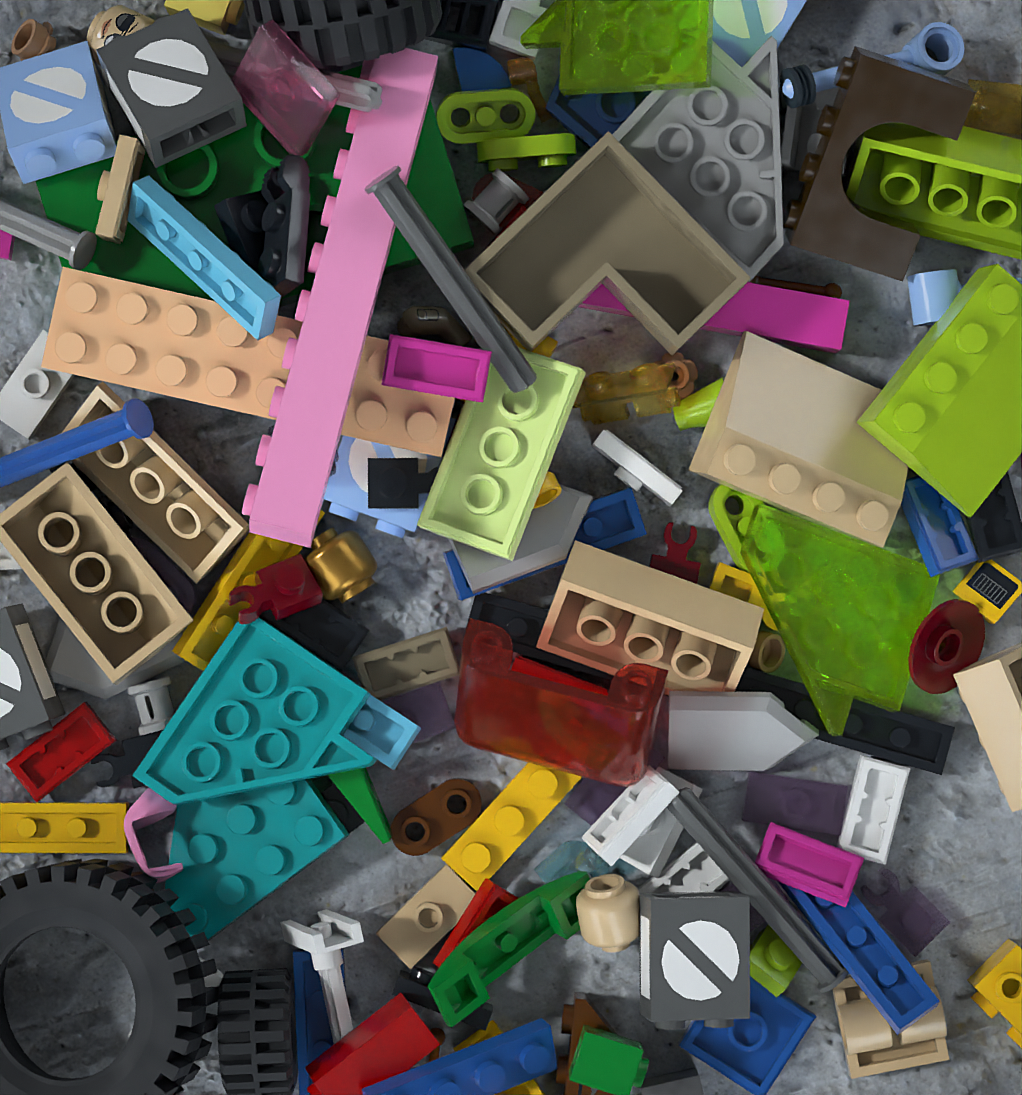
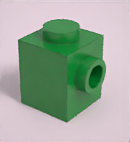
[568,1024,649,1095]

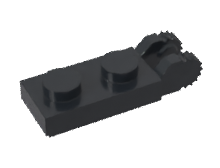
[258,153,310,299]

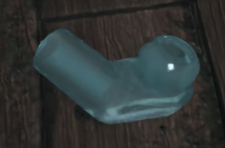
[534,840,610,884]

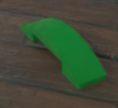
[428,870,590,1028]

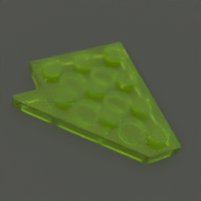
[520,0,714,95]
[740,503,941,736]

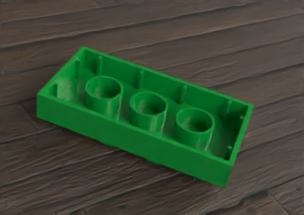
[36,49,474,307]

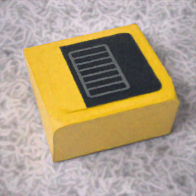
[952,560,1022,624]

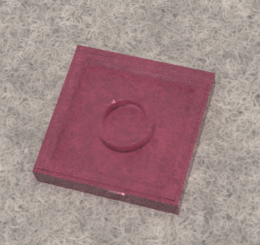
[232,20,340,157]

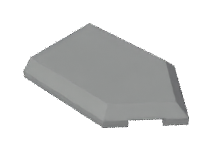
[448,484,593,594]
[45,568,186,700]
[668,691,819,771]

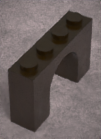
[783,46,976,282]

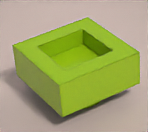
[750,924,802,997]

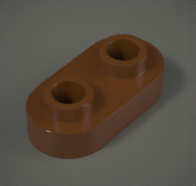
[391,778,482,856]

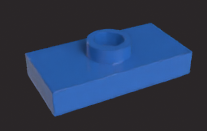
[901,475,979,578]

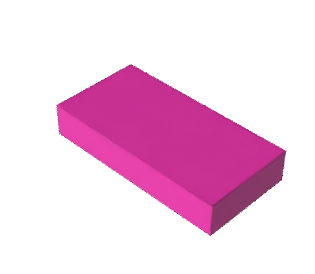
[381,334,492,403]
[755,822,864,908]

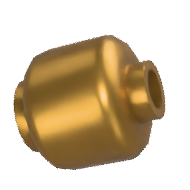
[305,527,377,604]

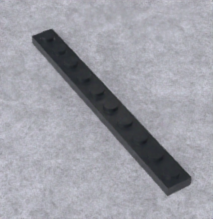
[463,592,955,775]

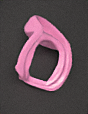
[124,788,183,883]

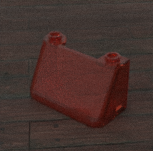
[454,618,668,787]

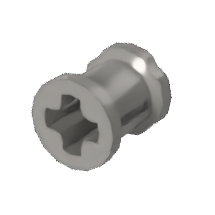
[463,168,530,235]
[127,676,175,736]

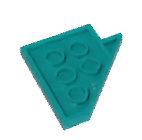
[132,617,377,805]
[165,779,350,941]

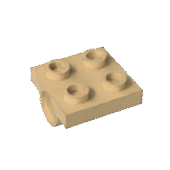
[832,959,949,1079]

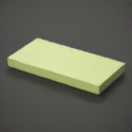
[417,347,586,561]

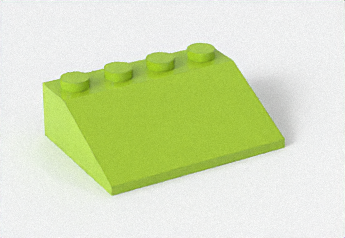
[856,264,1022,517]

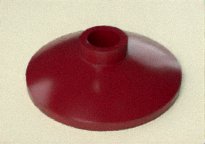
[908,599,985,694]

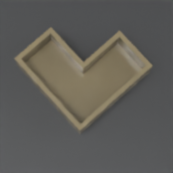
[465,131,751,356]

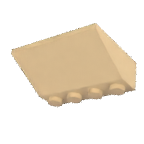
[688,331,908,548]

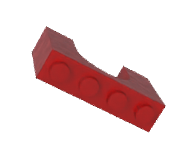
[305,992,440,1095]

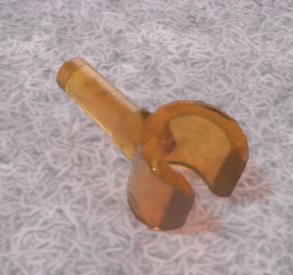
[507,57,552,123]

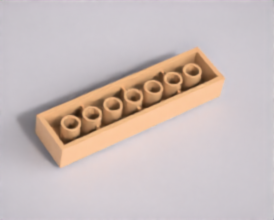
[41,267,455,457]

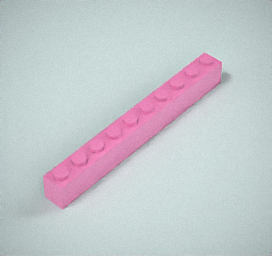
[242,48,438,548]

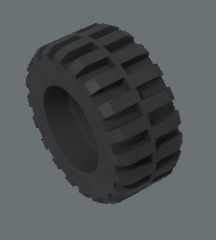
[244,0,442,69]

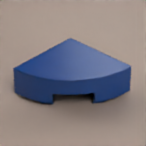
[452,48,511,91]

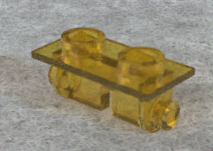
[963,79,1022,135]
[572,363,680,425]

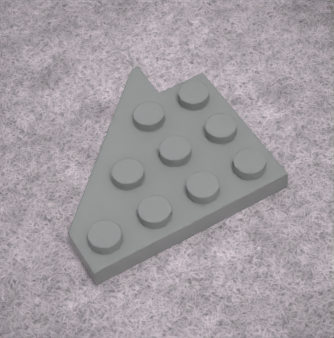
[612,34,784,282]

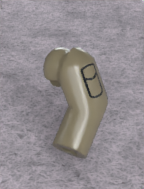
[397,306,473,347]

